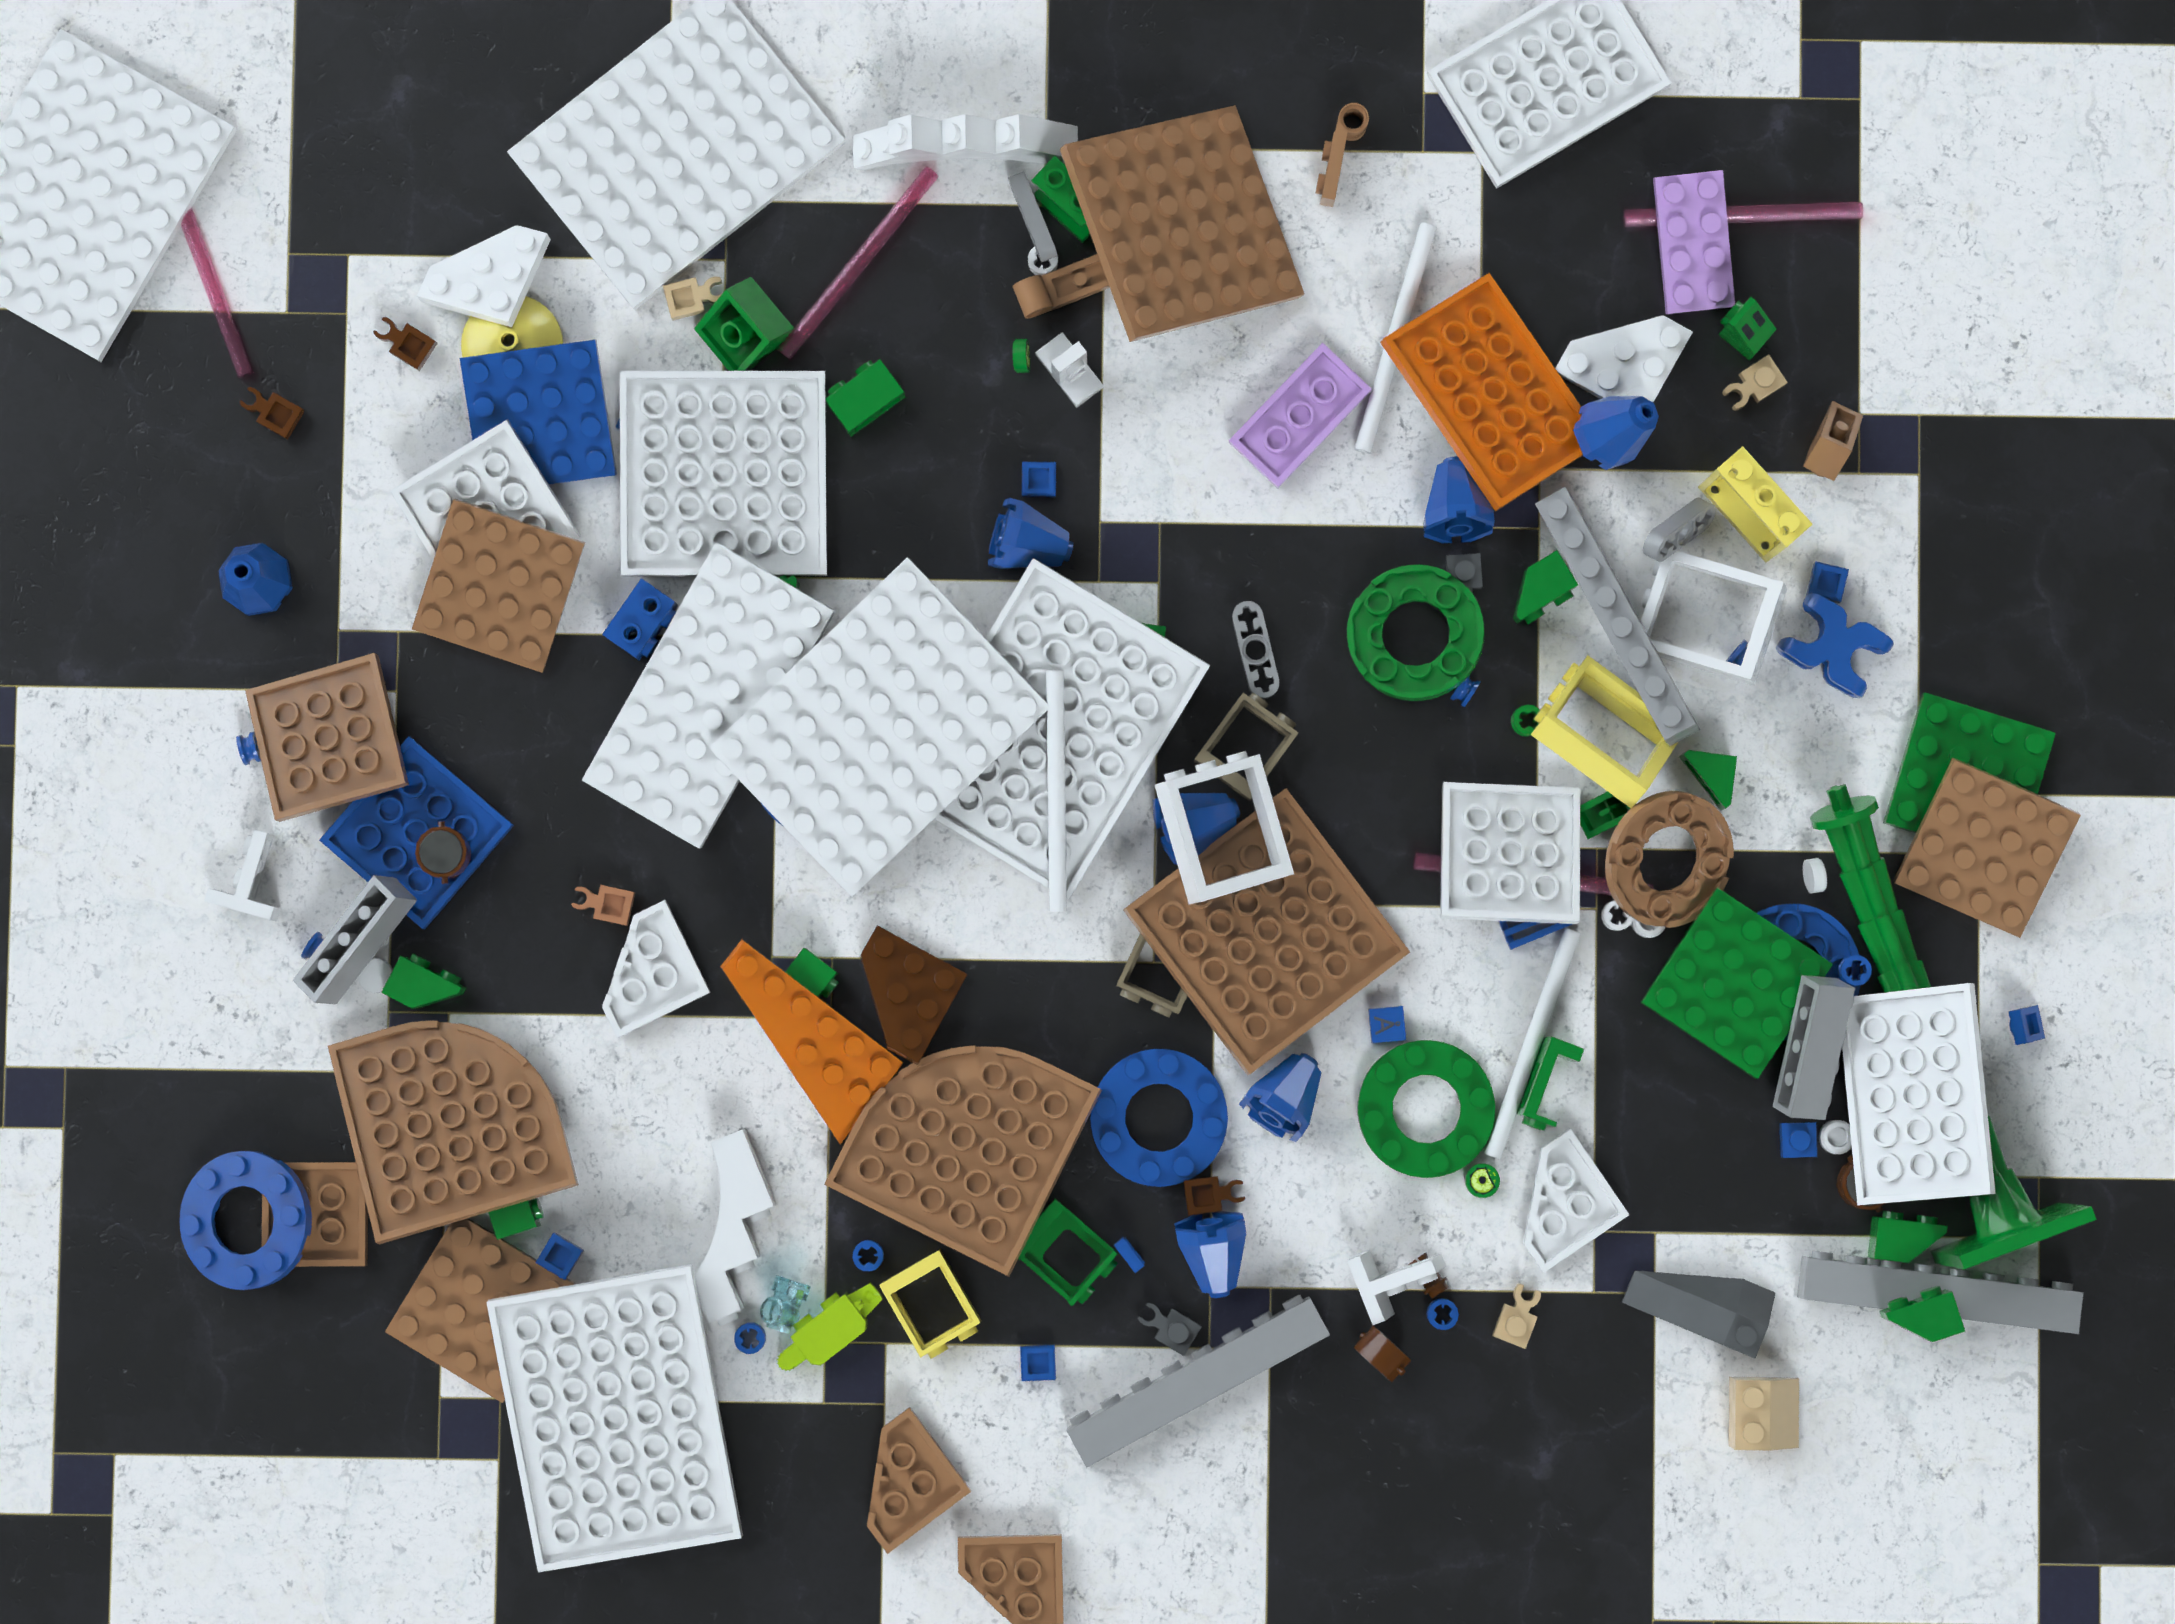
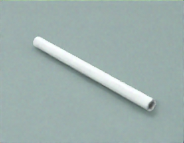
[1355,222,1437,454]
[1046,670,1067,912]
[1484,928,1581,1159]

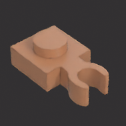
[571,885,635,926]

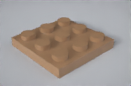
[262,1162,368,1267]

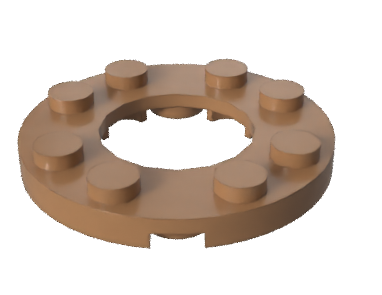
[1605,791,1734,928]

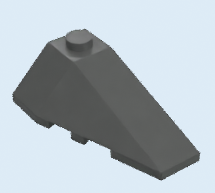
[1621,1270,1776,1359]

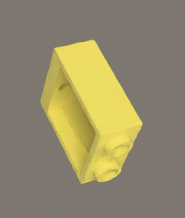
[879,1249,981,1359]

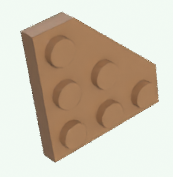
[867,1407,971,1554]
[958,1534,1064,1624]

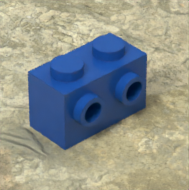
[602,578,678,661]

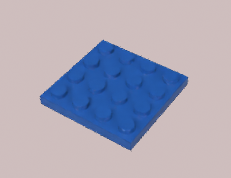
[459,339,617,485]
[319,736,514,929]

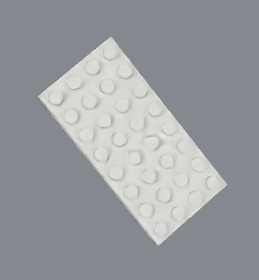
[582,543,836,849]

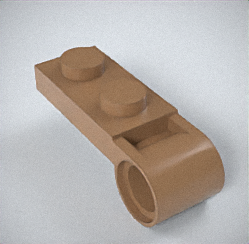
[1315,103,1369,207]
[1012,254,1110,319]

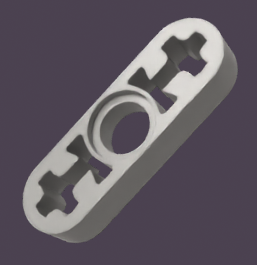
[1008,171,1057,262]
[1643,497,1716,562]
[1232,601,1279,699]

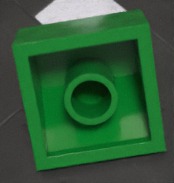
[694,277,794,371]

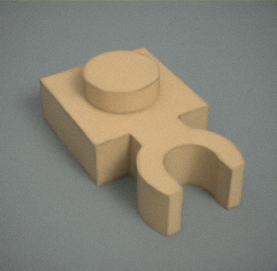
[663,277,722,321]
[1722,355,1788,411]
[1492,1283,1541,1349]

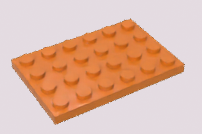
[1380,273,1583,512]

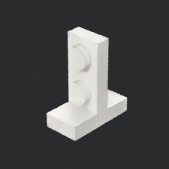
[1035,332,1104,408]
[204,830,281,921]
[1347,1250,1446,1325]

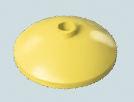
[461,296,563,357]

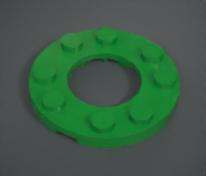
[1347,565,1485,701]
[1357,1040,1495,1178]

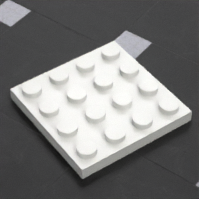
[390,419,581,560]
[1440,782,1580,924]

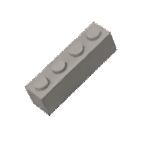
[293,875,417,1004]
[1772,975,1855,1120]

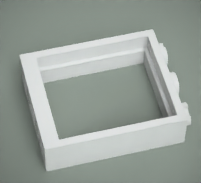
[1641,551,1787,686]
[1155,751,1294,904]

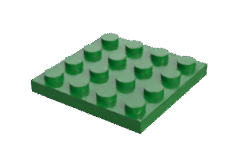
[1883,692,2056,833]
[1640,888,1833,1079]

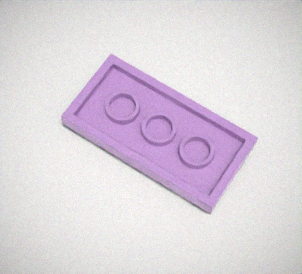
[1653,170,1735,314]
[1229,343,1372,489]

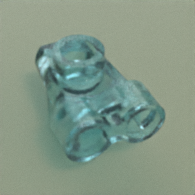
[760,1275,811,1334]

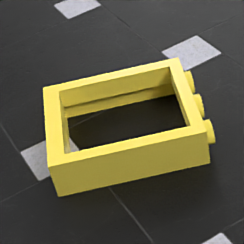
[1698,446,1813,563]
[1531,655,1678,808]

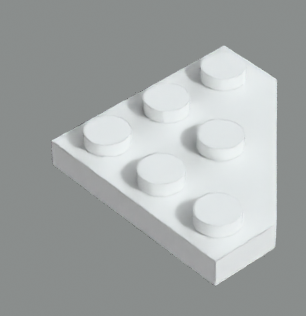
[417,225,551,328]
[1555,315,1693,402]
[602,900,711,1038]
[1523,1129,1629,1273]

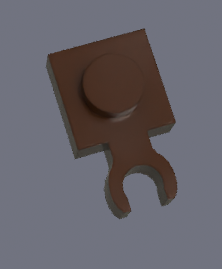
[373,317,438,372]
[239,387,305,440]
[1184,1176,1245,1215]

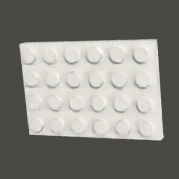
[1427,0,1672,189]
[1842,983,1996,1205]

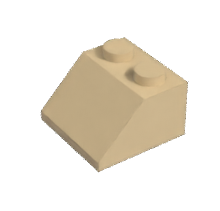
[1729,1377,1799,1451]

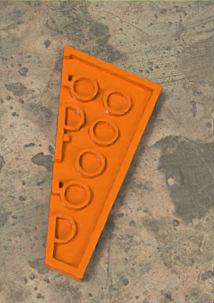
[720,939,903,1144]

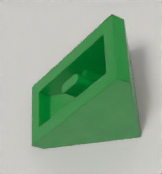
[1679,750,1737,811]
[1580,791,1636,839]

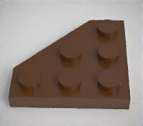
[860,925,967,1065]

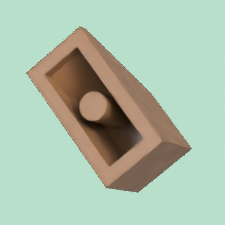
[1803,401,1863,481]

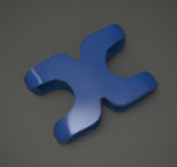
[1776,593,1894,698]

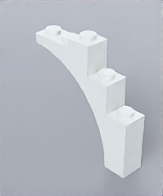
[853,114,1078,170]
[695,1129,776,1326]

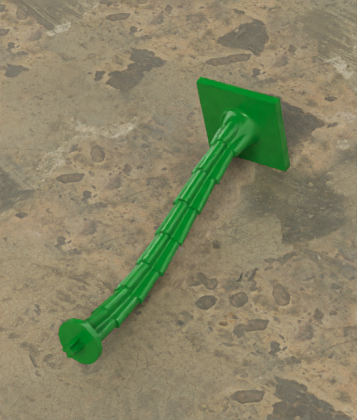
[1810,784,2097,1269]

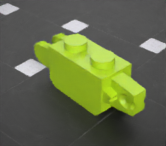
[777,1283,883,1371]

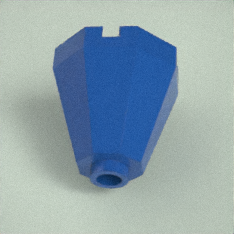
[1573,396,1659,470]
[1423,456,1495,544]
[988,498,1074,569]
[218,543,293,616]
[1152,793,1240,865]
[1239,1053,1322,1142]
[1174,1211,1246,1298]

